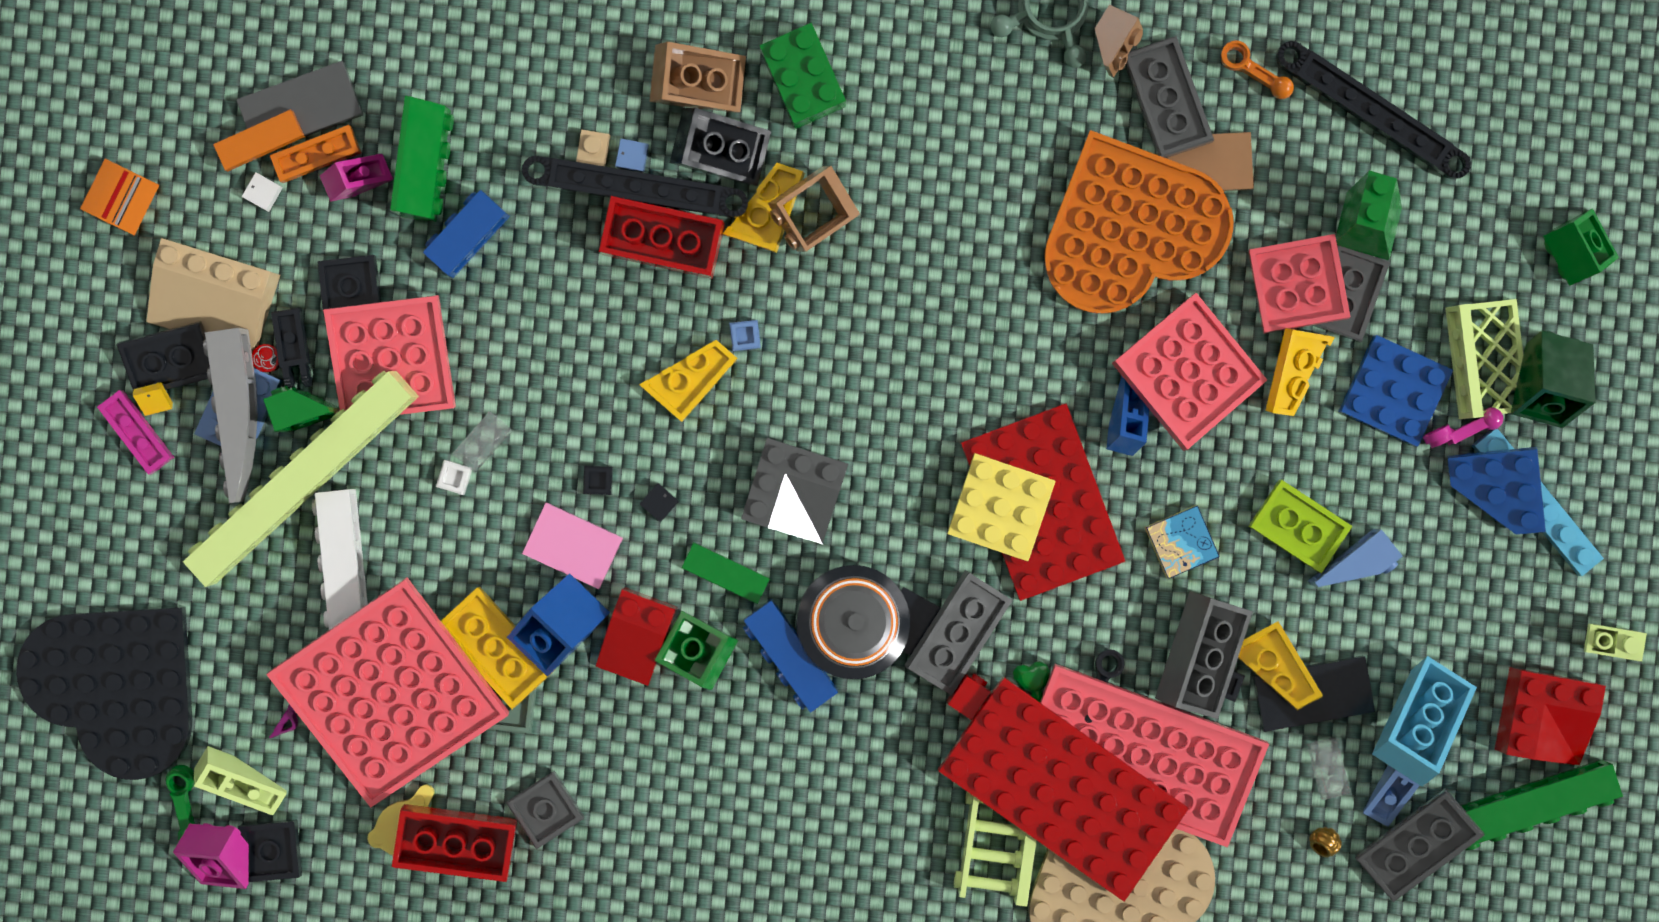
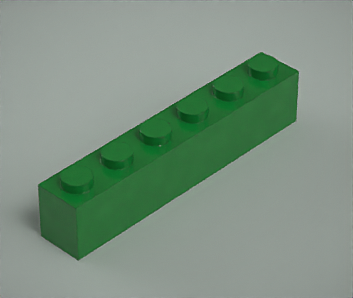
[1461,760,1623,850]

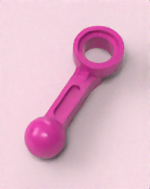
[1422,407,1504,448]

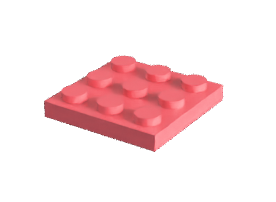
[1248,234,1351,334]

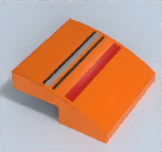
[80,158,159,236]

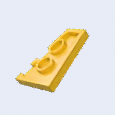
[723,163,805,253]
[1265,328,1335,416]
[639,340,738,422]

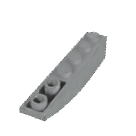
[203,328,258,503]

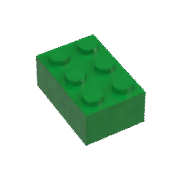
[759,22,846,130]

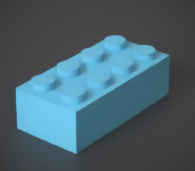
[1372,656,1477,786]

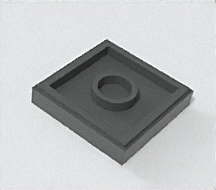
[506,770,585,850]

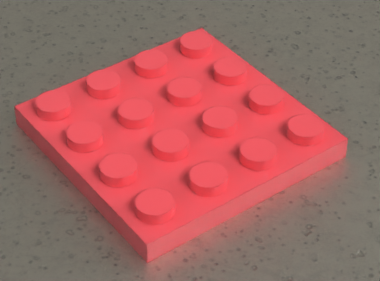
[1112,293,1267,451]
[323,295,456,415]

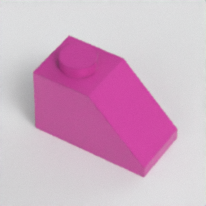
[320,153,393,202]

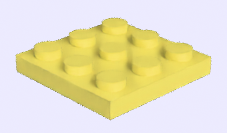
[947,453,1056,561]

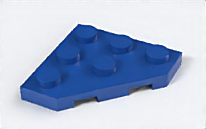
[1447,447,1546,535]

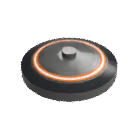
[796,565,910,679]

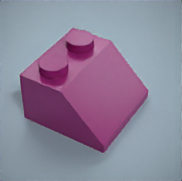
[173,823,249,889]

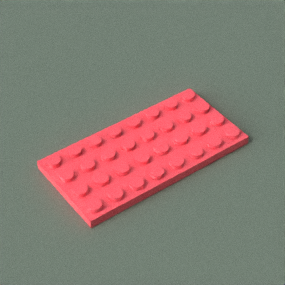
[1040,664,1269,848]

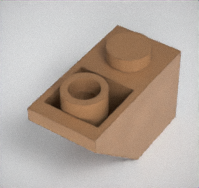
[1095,4,1143,78]

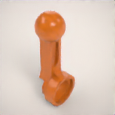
[1221,40,1294,99]

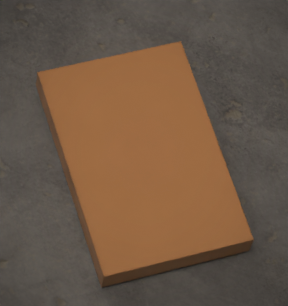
[1167,132,1254,191]

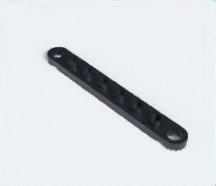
[1276,41,1471,180]
[522,156,748,218]

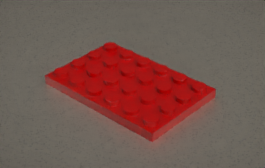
[960,403,1126,601]

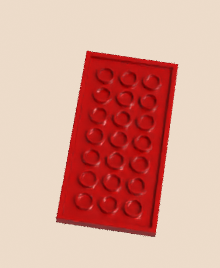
[938,677,1189,902]

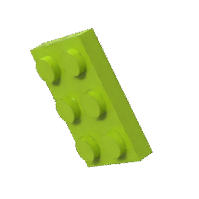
[1248,479,1352,573]

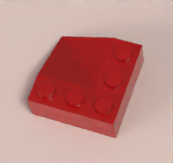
[1495,667,1606,765]

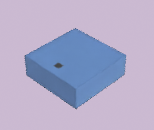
[615,139,649,173]
[729,320,761,352]

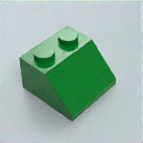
[1543,208,1619,286]
[263,386,340,432]
[655,611,739,690]

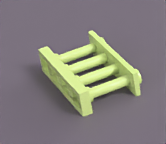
[954,792,1036,907]

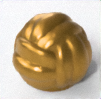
[1309,827,1342,857]

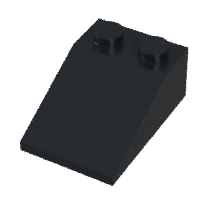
[669,107,771,186]

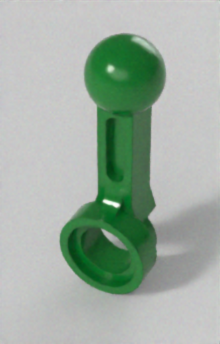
[165,765,195,841]

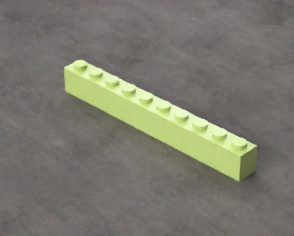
[183,371,419,587]

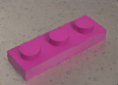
[97,390,175,475]

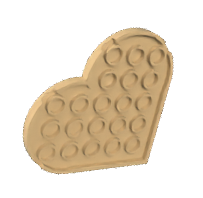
[1029,829,1215,922]

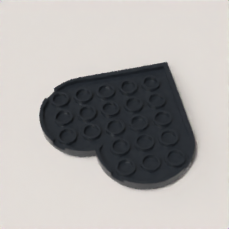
[16,607,192,780]

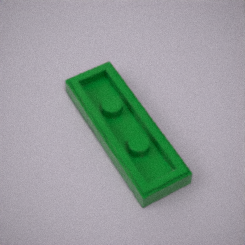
[682,542,770,604]

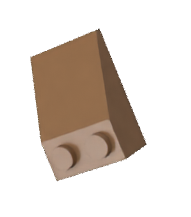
[649,42,746,113]

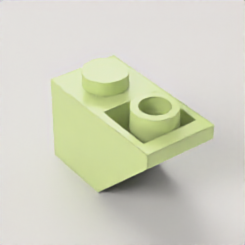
[1584,624,1647,661]

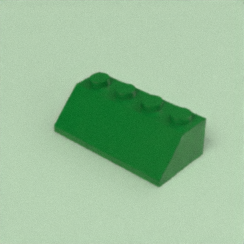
[390,96,454,222]

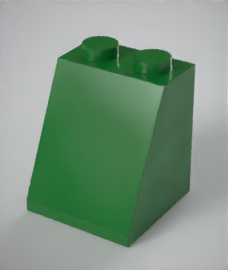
[1336,170,1402,260]

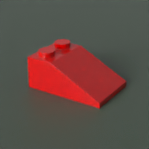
[596,587,678,686]

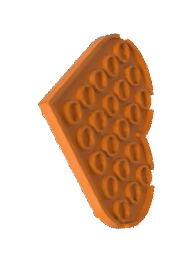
[1045,130,1234,314]

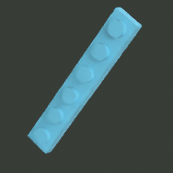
[1471,428,1604,576]

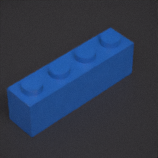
[743,599,838,713]

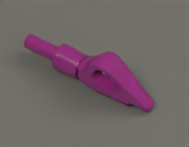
[269,704,298,738]

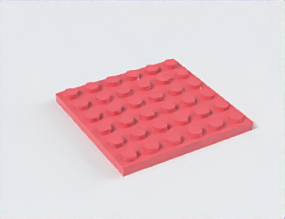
[266,577,509,808]

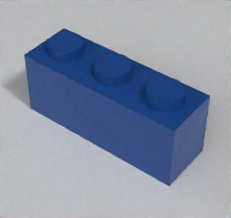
[423,190,510,278]

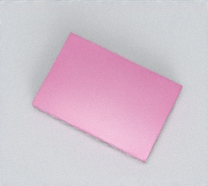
[522,502,623,589]

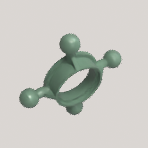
[990,0,1089,68]

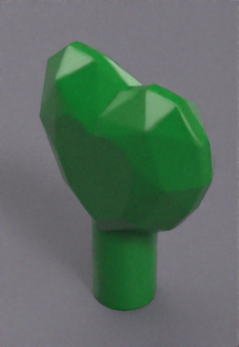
[1013,661,1050,702]

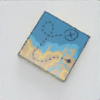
[1144,505,1220,579]

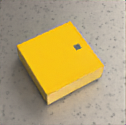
[133,382,173,416]

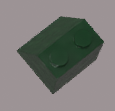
[1511,330,1596,428]

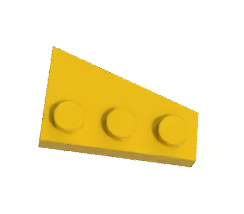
[1238,621,1323,710]

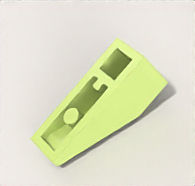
[194,746,287,815]

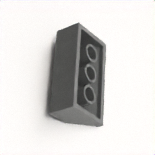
[1155,591,1253,719]

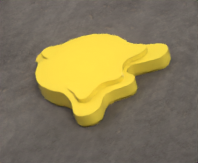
[368,784,434,855]

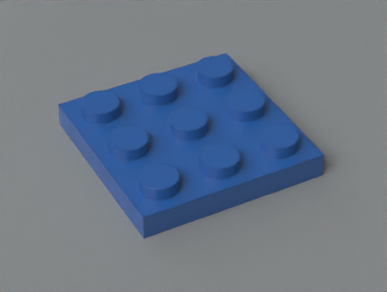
[1338,335,1453,447]

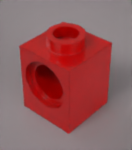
[946,673,990,720]

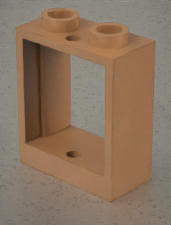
[768,166,860,252]

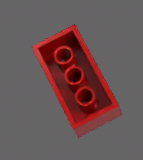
[599,196,725,279]
[391,804,517,882]

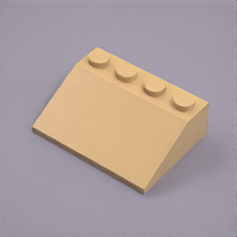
[146,238,280,353]

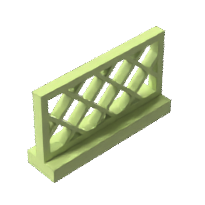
[1445,299,1523,419]

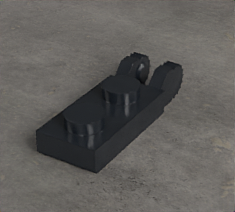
[271,308,313,389]

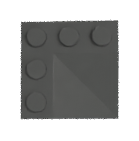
[741,438,848,544]

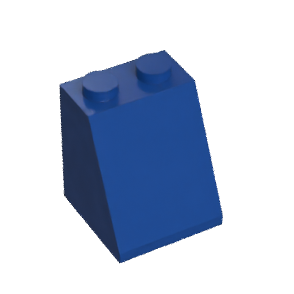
[507,573,610,677]

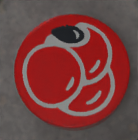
[252,344,279,373]

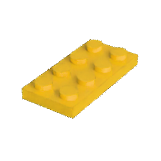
[441,587,555,709]

